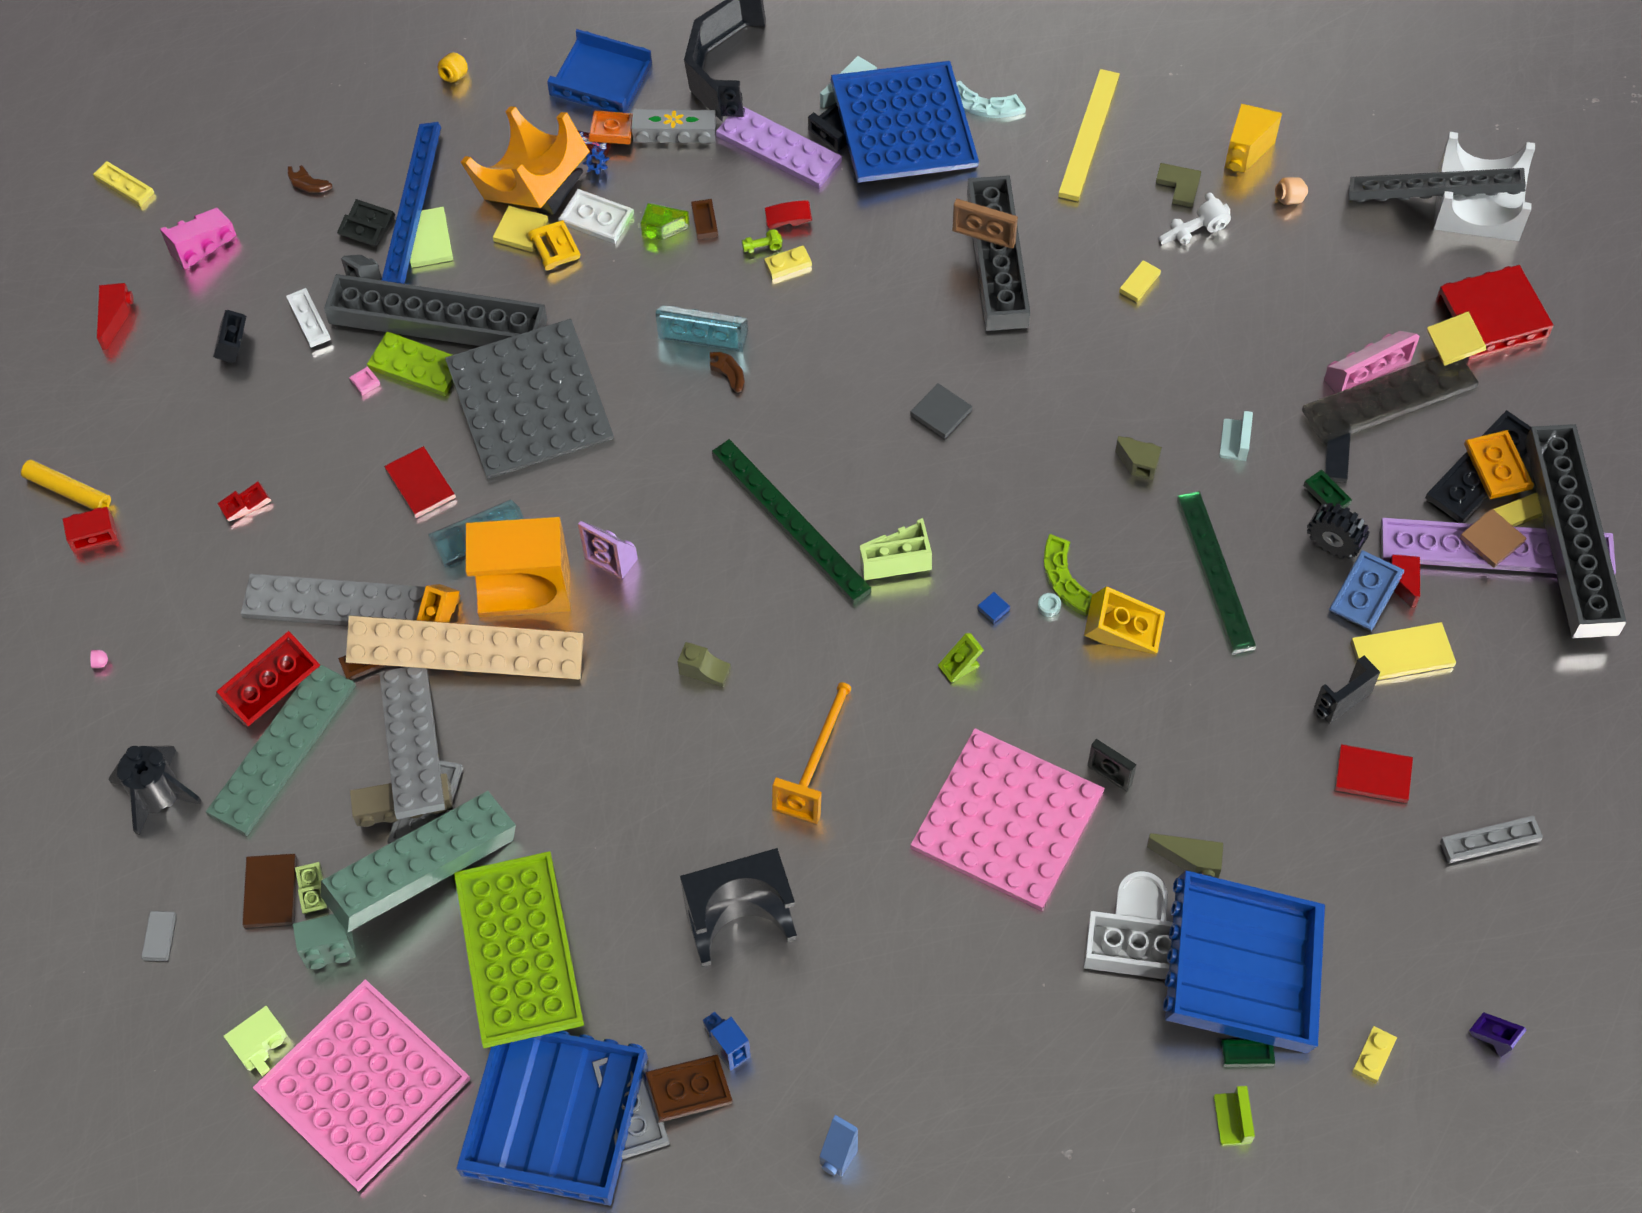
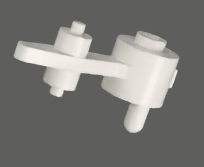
[1159,192,1231,244]

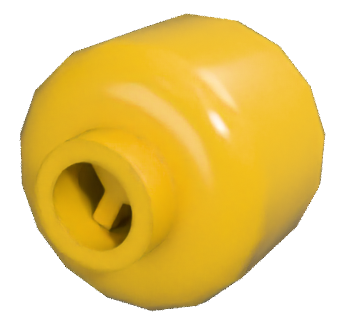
[437,52,468,83]

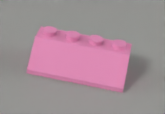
[1324,331,1420,398]

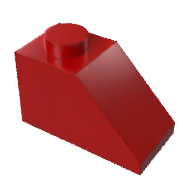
[1389,554,1420,608]

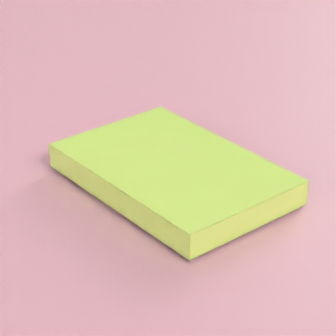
[410,207,453,268]

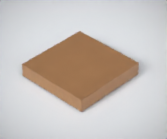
[1460,509,1527,568]

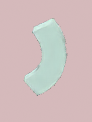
[956,81,1026,118]

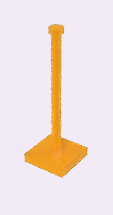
[772,682,851,824]

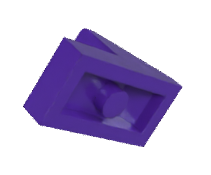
[1469,1012,1527,1057]

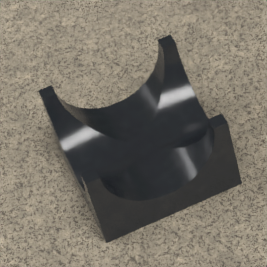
[680,848,797,967]

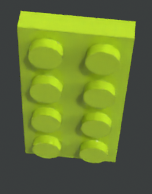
[367,331,453,397]

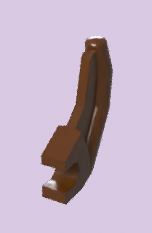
[288,165,333,193]
[710,352,745,393]

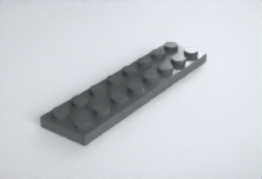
[1349,168,1526,202]

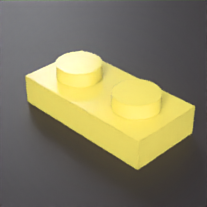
[764,245,812,279]
[1352,1026,1397,1084]

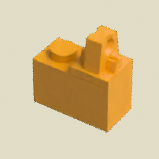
[417,584,461,623]

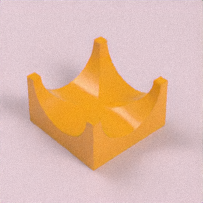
[460,106,590,208]

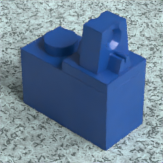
[703,1012,751,1071]

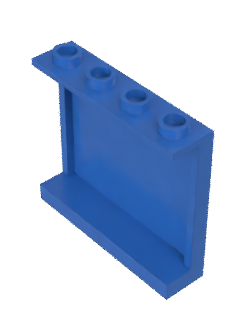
[547,29,652,113]

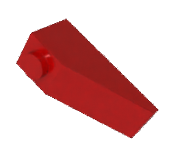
[97,283,134,350]

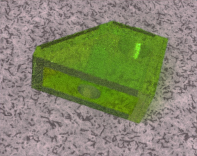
[641,203,690,240]

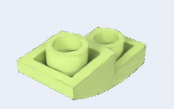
[295,862,327,914]

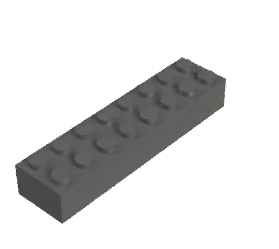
[967,175,1030,331]

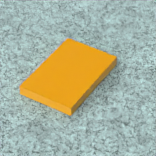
[1464,430,1534,499]

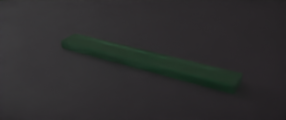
[1177,491,1256,654]

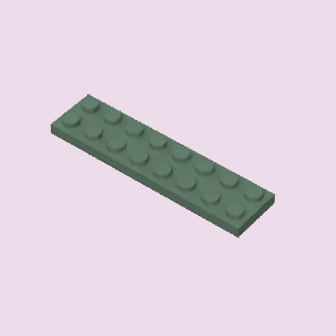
[206,664,356,837]

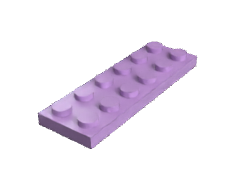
[716,107,842,189]

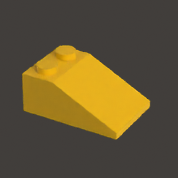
[1084,586,1165,654]

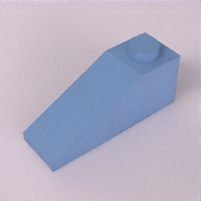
[819,1115,858,1177]

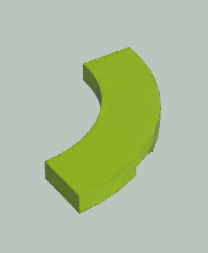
[1044,534,1093,617]

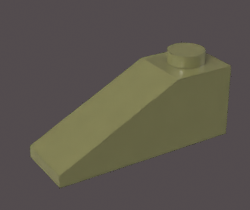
[1147,833,1223,878]

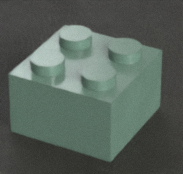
[293,914,356,969]

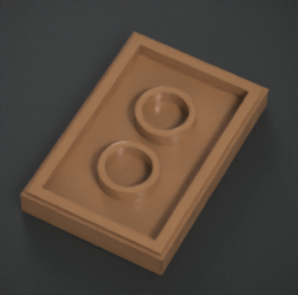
[952,198,1018,249]

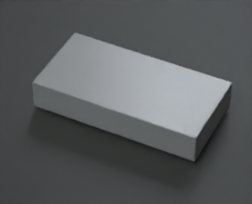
[142,911,176,961]

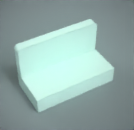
[1219,411,1253,461]

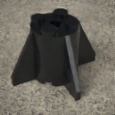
[109,745,201,835]

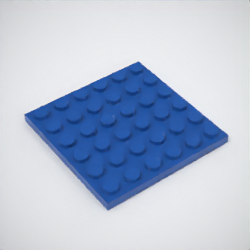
[830,61,979,183]

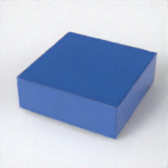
[977,592,1010,624]

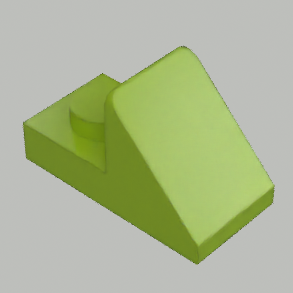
[938,633,984,682]

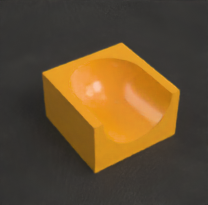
[466,517,571,617]

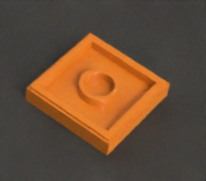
[589,111,633,144]

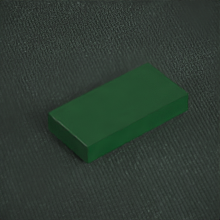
[1221,1039,1275,1067]

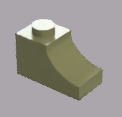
[677,642,731,687]

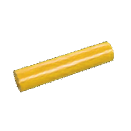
[21,459,111,510]

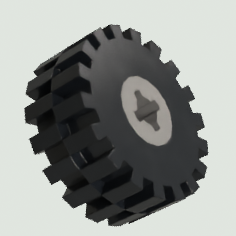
[1307,503,1370,559]

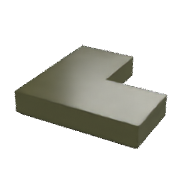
[1156,163,1201,208]

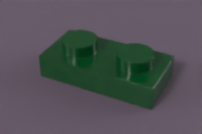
[1303,469,1352,509]

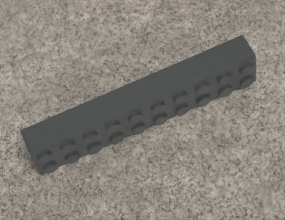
[324,274,548,346]
[1525,424,1627,638]

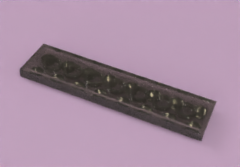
[1302,356,1479,444]

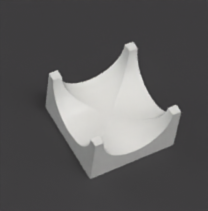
[1434,132,1535,241]

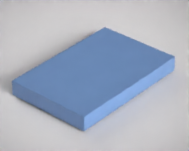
[1329,550,1404,632]

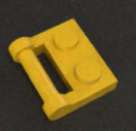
[528,220,580,270]

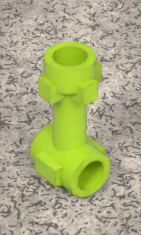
[742,229,783,253]

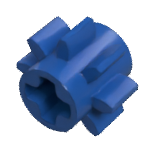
[583,147,610,174]

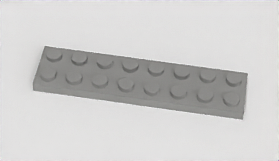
[241,574,425,626]
[379,667,445,819]

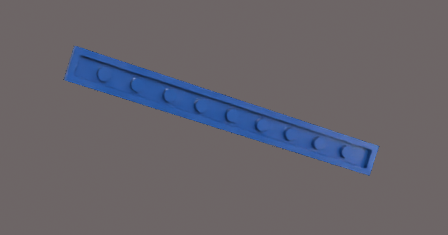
[381,122,441,284]

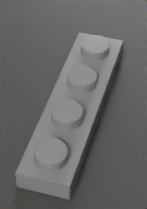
[1440,816,1543,863]

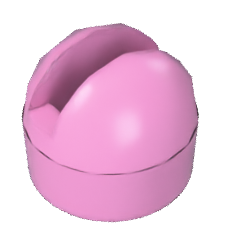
[91,650,108,668]

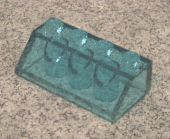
[655,305,748,352]
[428,500,524,568]

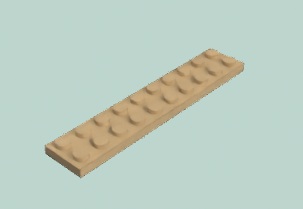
[346,615,584,680]

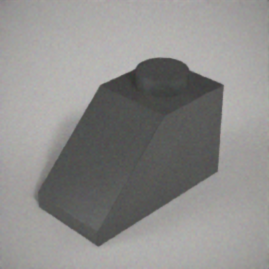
[341,255,381,280]

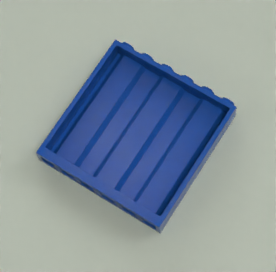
[1163,870,1325,1053]
[456,1031,648,1206]

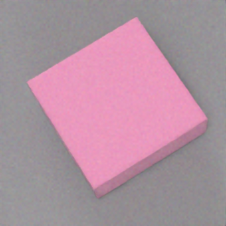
[349,366,380,396]

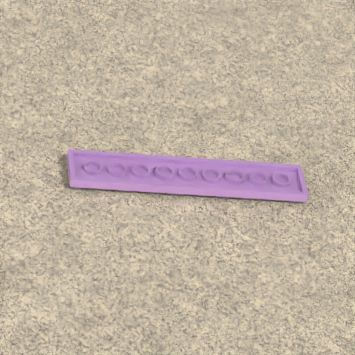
[1381,518,1616,574]

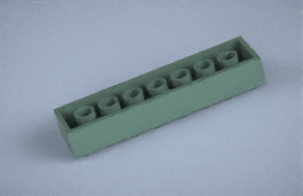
[320,791,516,932]

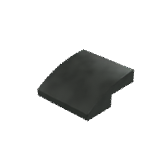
[337,199,395,247]

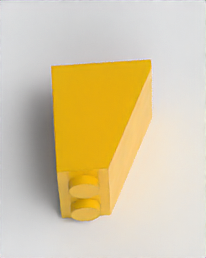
[1224,103,1282,173]

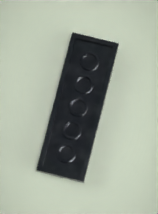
[1425,410,1531,523]

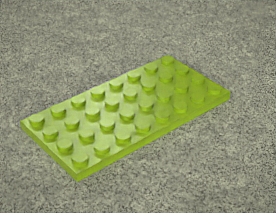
[454,851,584,1048]

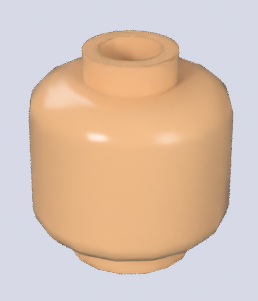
[1275,177,1308,205]

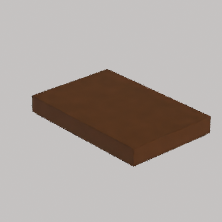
[243,854,297,928]
[644,1054,733,1123]

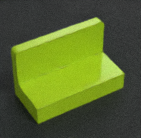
[1213,1086,1255,1146]

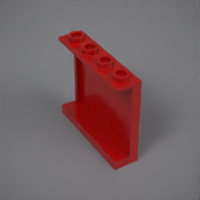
[1436,265,1554,360]

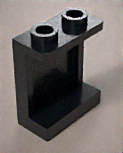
[808,103,847,152]
[1314,655,1380,724]

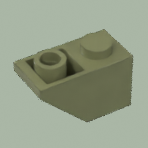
[1115,436,1162,481]

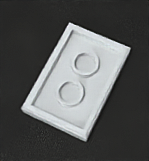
[558,189,634,244]

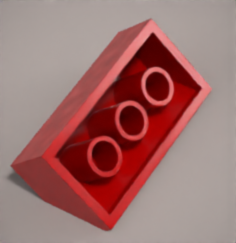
[215,631,320,727]

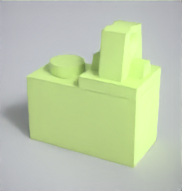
[224,1006,287,1077]

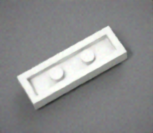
[286,288,331,348]

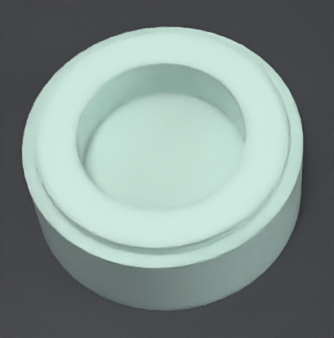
[1038,593,1061,617]

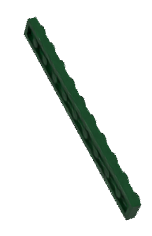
[712,439,871,605]

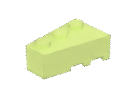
[860,518,932,580]

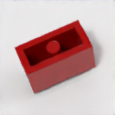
[62,507,118,552]

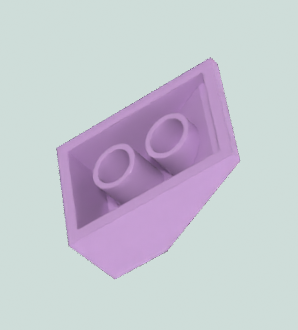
[578,521,638,579]

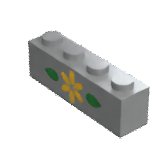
[632,109,716,143]

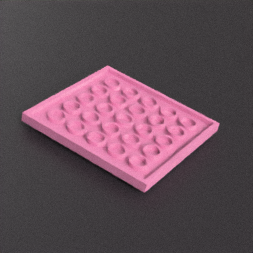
[910,728,1104,911]
[253,979,471,1192]

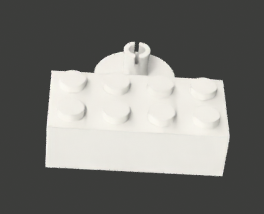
[1084,871,1173,979]

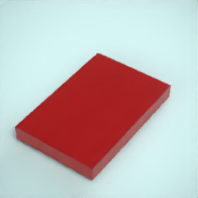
[384,446,456,518]
[1335,744,1413,803]

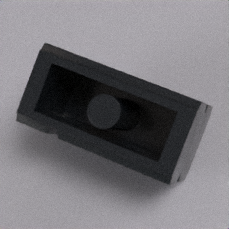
[213,310,247,363]

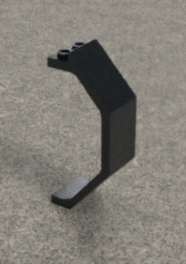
[684,0,766,121]

